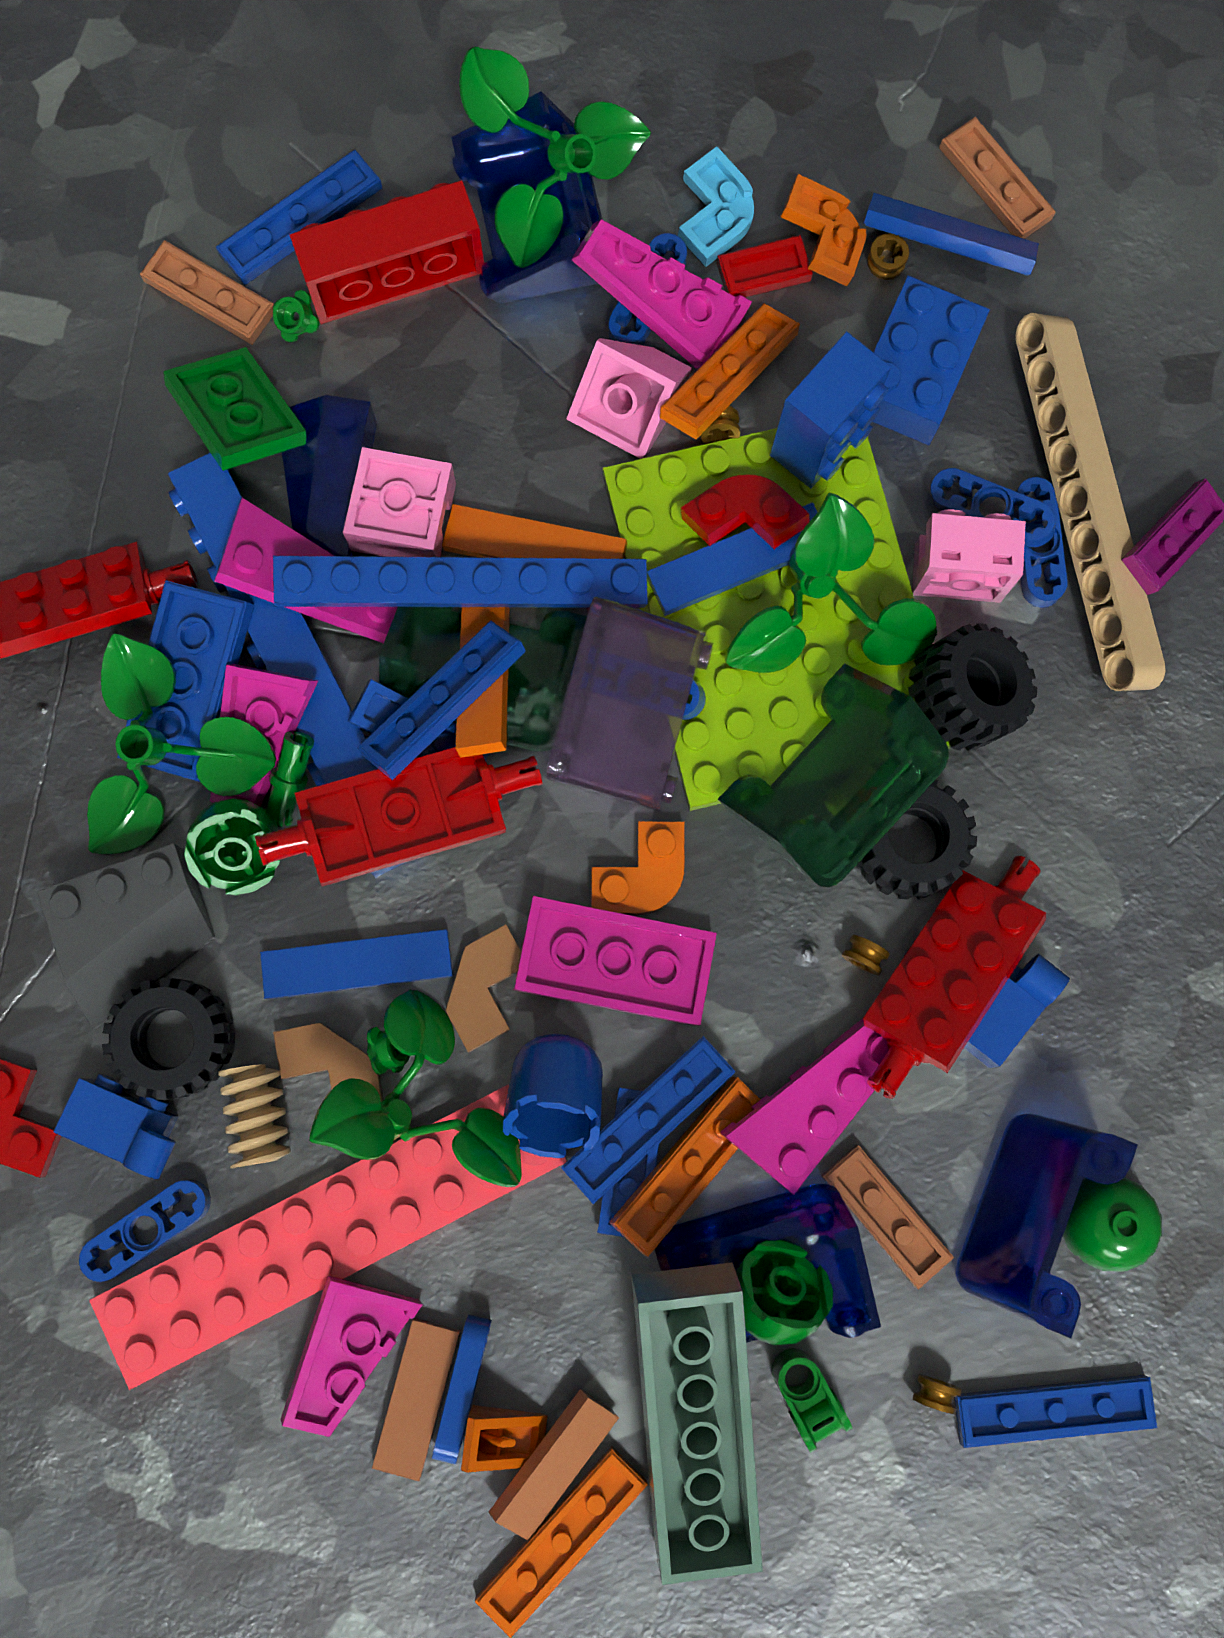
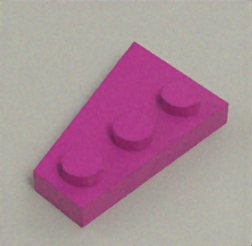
[210,664,319,807]
[280,1276,423,1437]

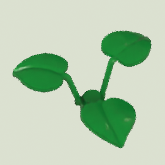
[459,46,651,268]
[725,493,938,673]
[87,634,276,854]
[309,989,522,1187]

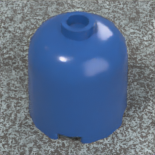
[503,1034,603,1158]

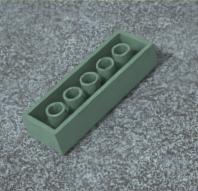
[631,1263,763,1585]

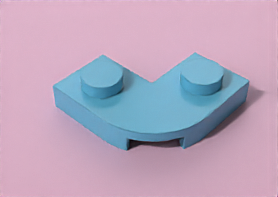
[678,146,754,267]

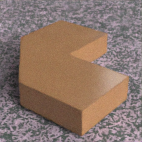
[446,924,521,1053]
[273,1023,384,1102]

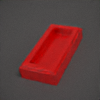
[717,235,813,298]

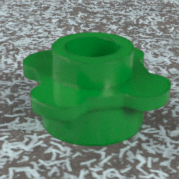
[273,290,320,342]
[367,1027,410,1075]

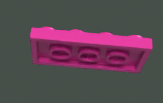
[513,896,717,1026]

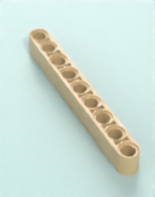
[1015,313,1166,691]

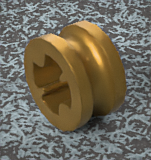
[867,233,909,280]
[701,406,741,444]
[842,935,890,975]
[912,1375,962,1414]

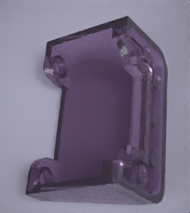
[546,597,714,812]

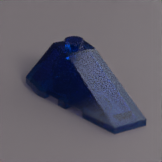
[282,395,377,557]

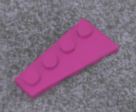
[571,219,752,370]
[214,498,403,646]
[719,1018,889,1195]

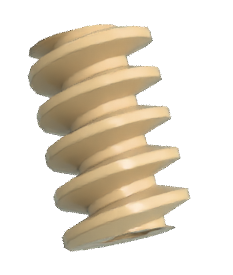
[218,1064,291,1169]

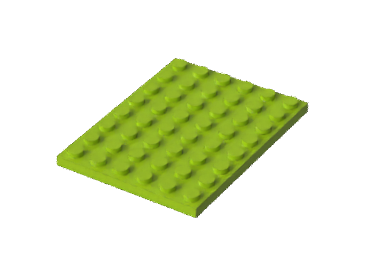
[603,428,950,811]

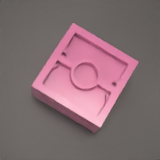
[343,447,456,557]
[912,509,1026,603]

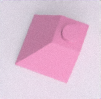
[566,338,692,459]

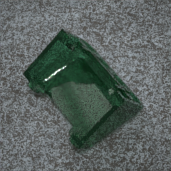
[379,607,588,752]
[718,663,949,887]

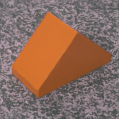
[461,1405,547,1473]

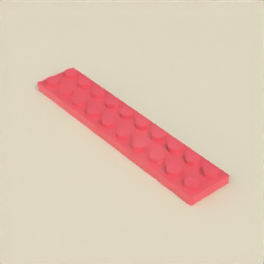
[89,1084,567,1390]

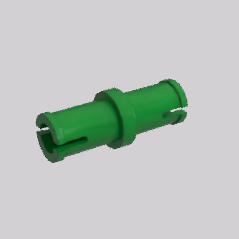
[266,731,315,827]

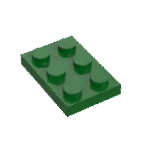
[163,347,306,471]

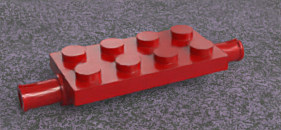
[0,542,198,659]
[255,747,542,887]
[863,856,1046,1099]

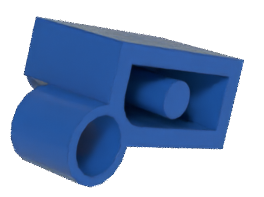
[964,953,1070,1068]
[53,1073,178,1179]

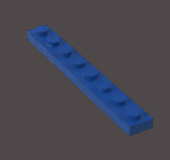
[273,556,648,608]

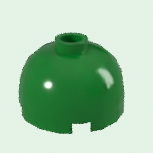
[184,798,280,895]
[1060,1174,1162,1272]
[736,1240,833,1345]

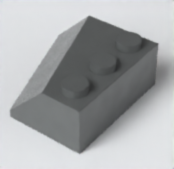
[37,843,215,1030]

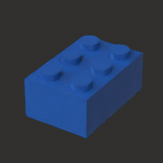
[872,276,990,446]
[770,331,891,489]

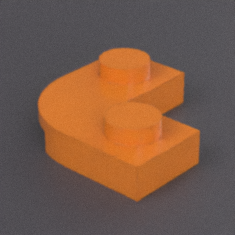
[781,174,866,286]
[591,821,685,915]

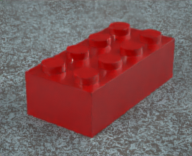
[289,180,485,325]

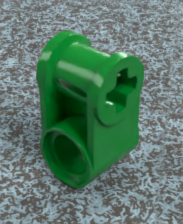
[772,1348,853,1453]

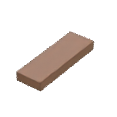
[939,117,1056,239]
[140,240,274,345]
[821,1145,954,1290]
[372,1318,461,1481]
[488,1389,619,1540]

